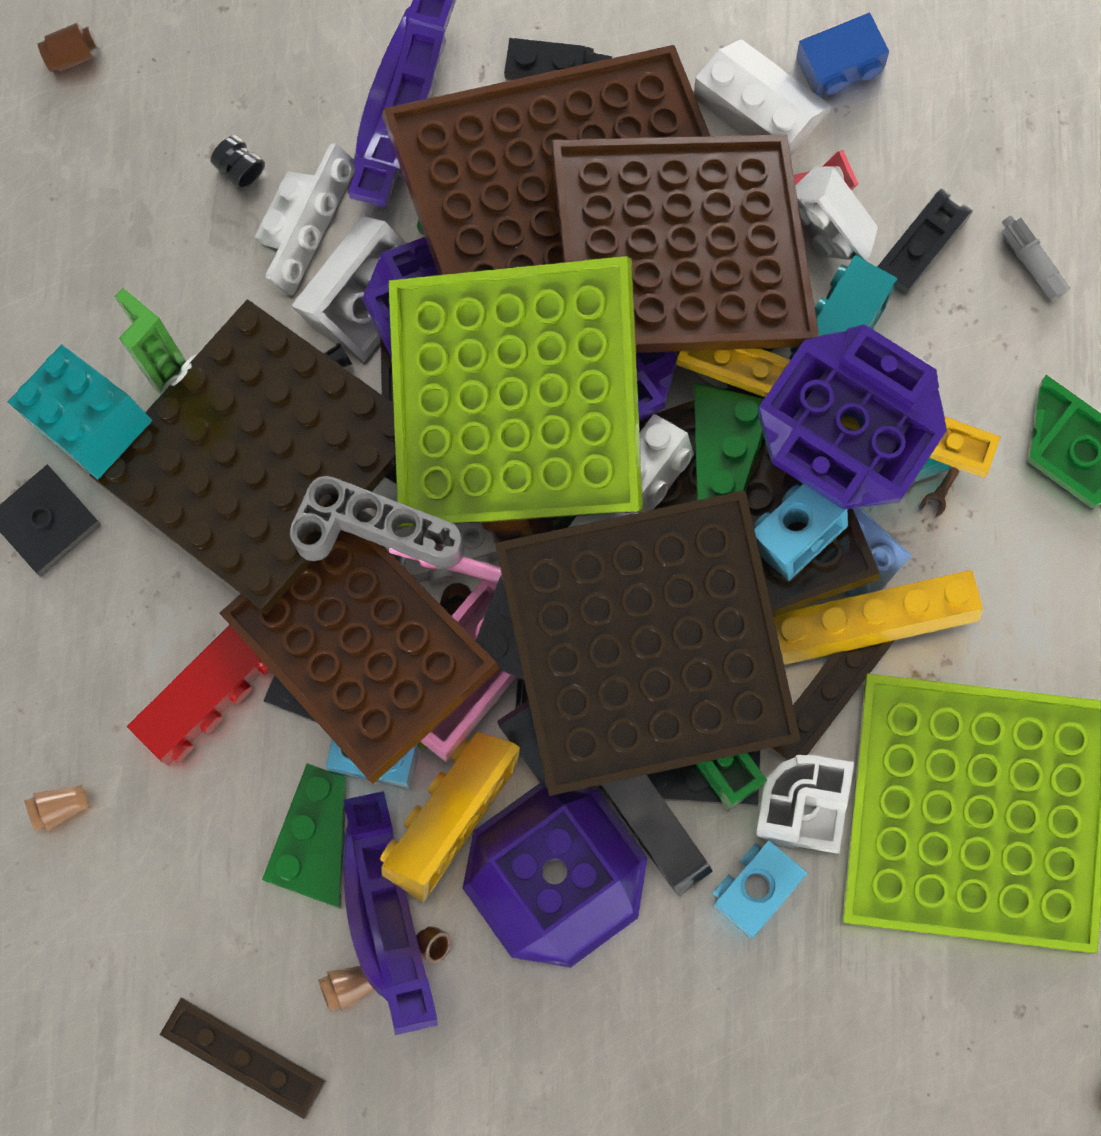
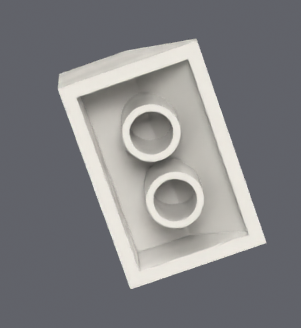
[694,39,832,156]
[291,216,406,363]

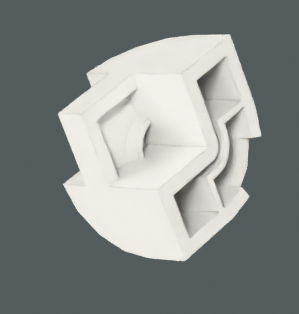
[756,755,854,854]

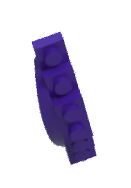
[348,0,456,208]
[343,791,438,1035]

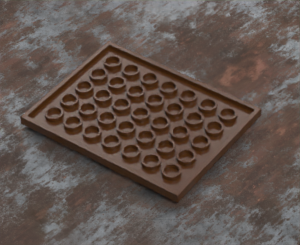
[382,45,711,275]

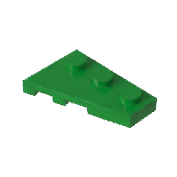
[694,383,764,500]
[262,763,347,909]

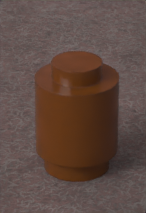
[37,22,98,72]

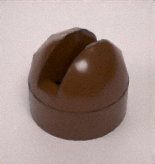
[440,583,472,616]
[416,926,452,964]

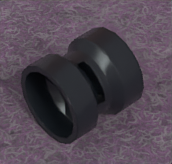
[210,135,265,190]

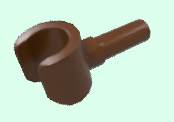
[921,467,960,518]

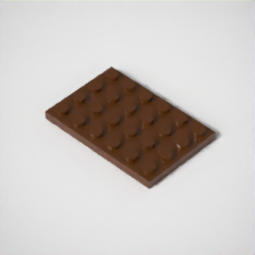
[219,518,500,784]

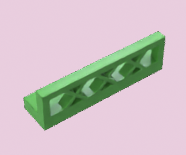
[114,288,186,394]

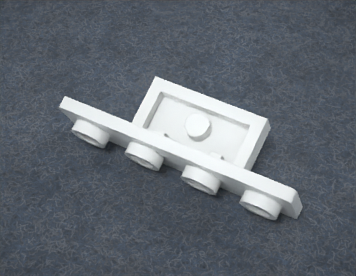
[254,144,355,296]

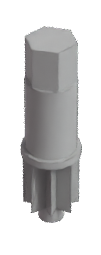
[1001,216,1070,301]

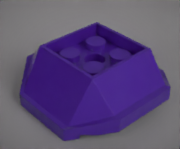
[757,324,947,509]
[462,783,647,968]

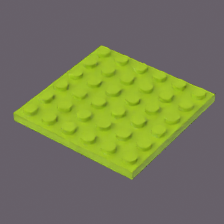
[389,256,643,528]
[842,673,1101,954]

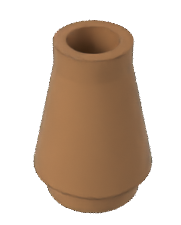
[24,785,90,832]
[318,966,374,1011]

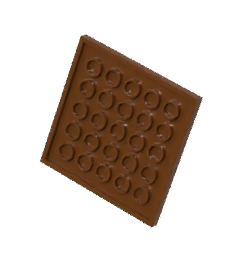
[551,135,819,353]

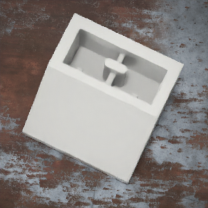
[795,166,878,260]

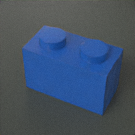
[796,12,889,96]

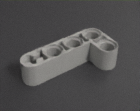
[290,476,464,569]

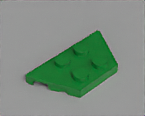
[1027,375,1101,509]

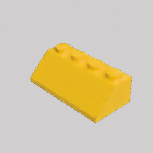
[380,731,520,903]

